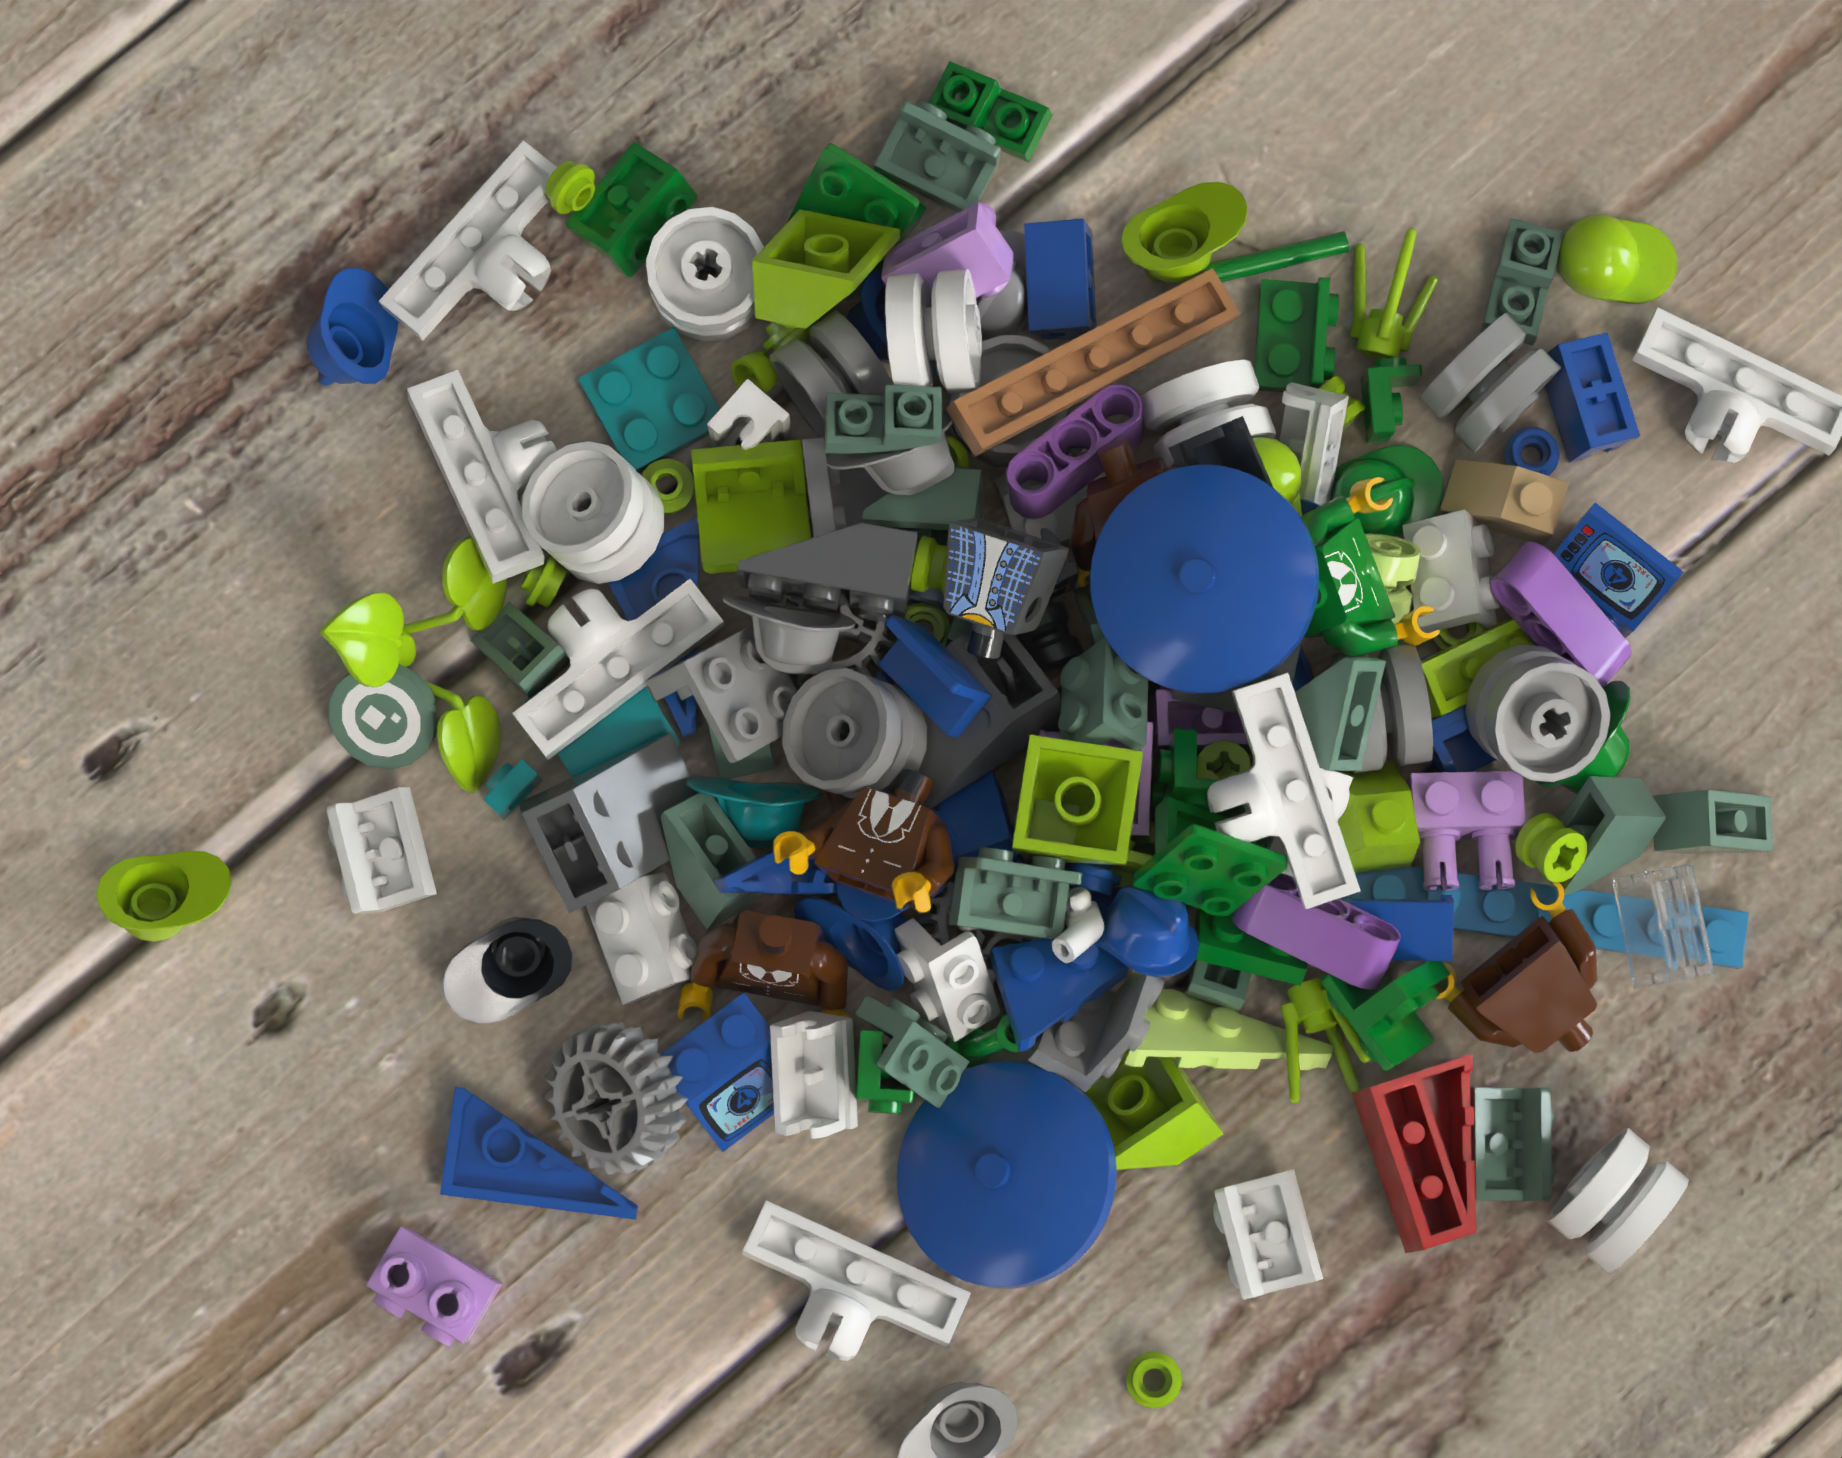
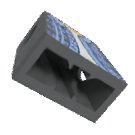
[943,518,1069,659]

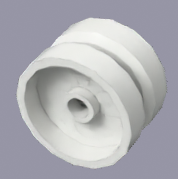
[646,207,764,342]
[885,268,982,394]
[1140,359,1276,467]
[522,441,664,584]
[1546,1128,1689,1273]

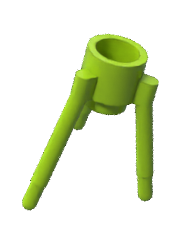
[1349,228,1438,360]
[1280,978,1370,1103]

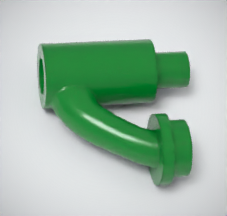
[949,1010,1022,1068]

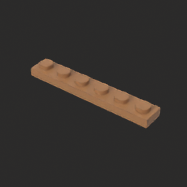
[946,268,1241,456]

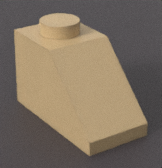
[1439,459,1569,546]

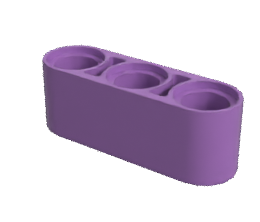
[1007,384,1144,519]
[1490,541,1632,688]
[1232,873,1401,990]

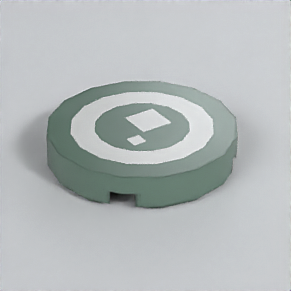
[329,664,440,770]

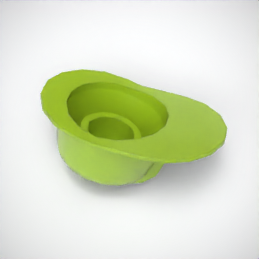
[1121,181,1248,283]
[96,851,232,942]

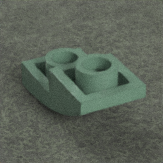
[1480,218,1564,346]
[825,385,942,454]

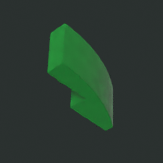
[928,61,1053,163]

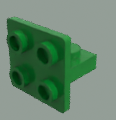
[787,143,927,275]
[1133,797,1287,916]
[1321,961,1450,1071]

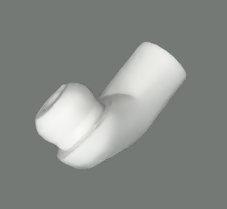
[1052,887,1104,963]

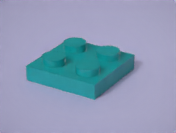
[578,327,720,473]

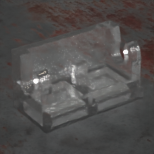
[1612,864,1715,989]

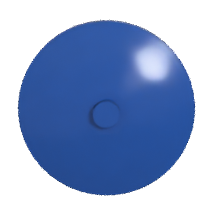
[1090,465,1319,694]
[897,1061,1117,1289]

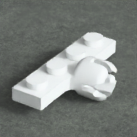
[378,140,557,341]
[1632,308,1842,463]
[407,370,557,584]
[512,579,725,760]
[1207,673,1361,909]
[742,1200,971,1361]

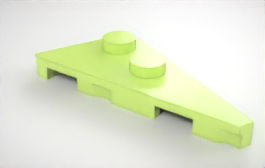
[1125,988,1334,1070]

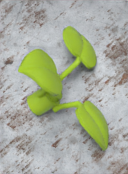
[320,537,507,794]

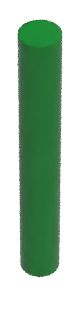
[1204,231,1349,283]

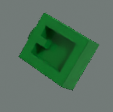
[1360,357,1422,443]

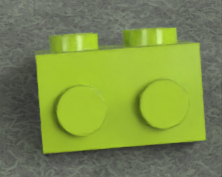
[691,439,811,574]

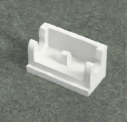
[707,379,792,450]
[1279,382,1349,506]
[770,1011,858,1139]

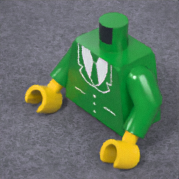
[1301,477,1440,656]

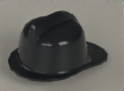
[442,917,572,1023]

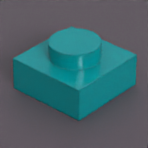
[483,759,542,820]

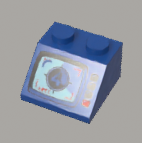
[1552,502,1684,638]
[660,993,774,1152]

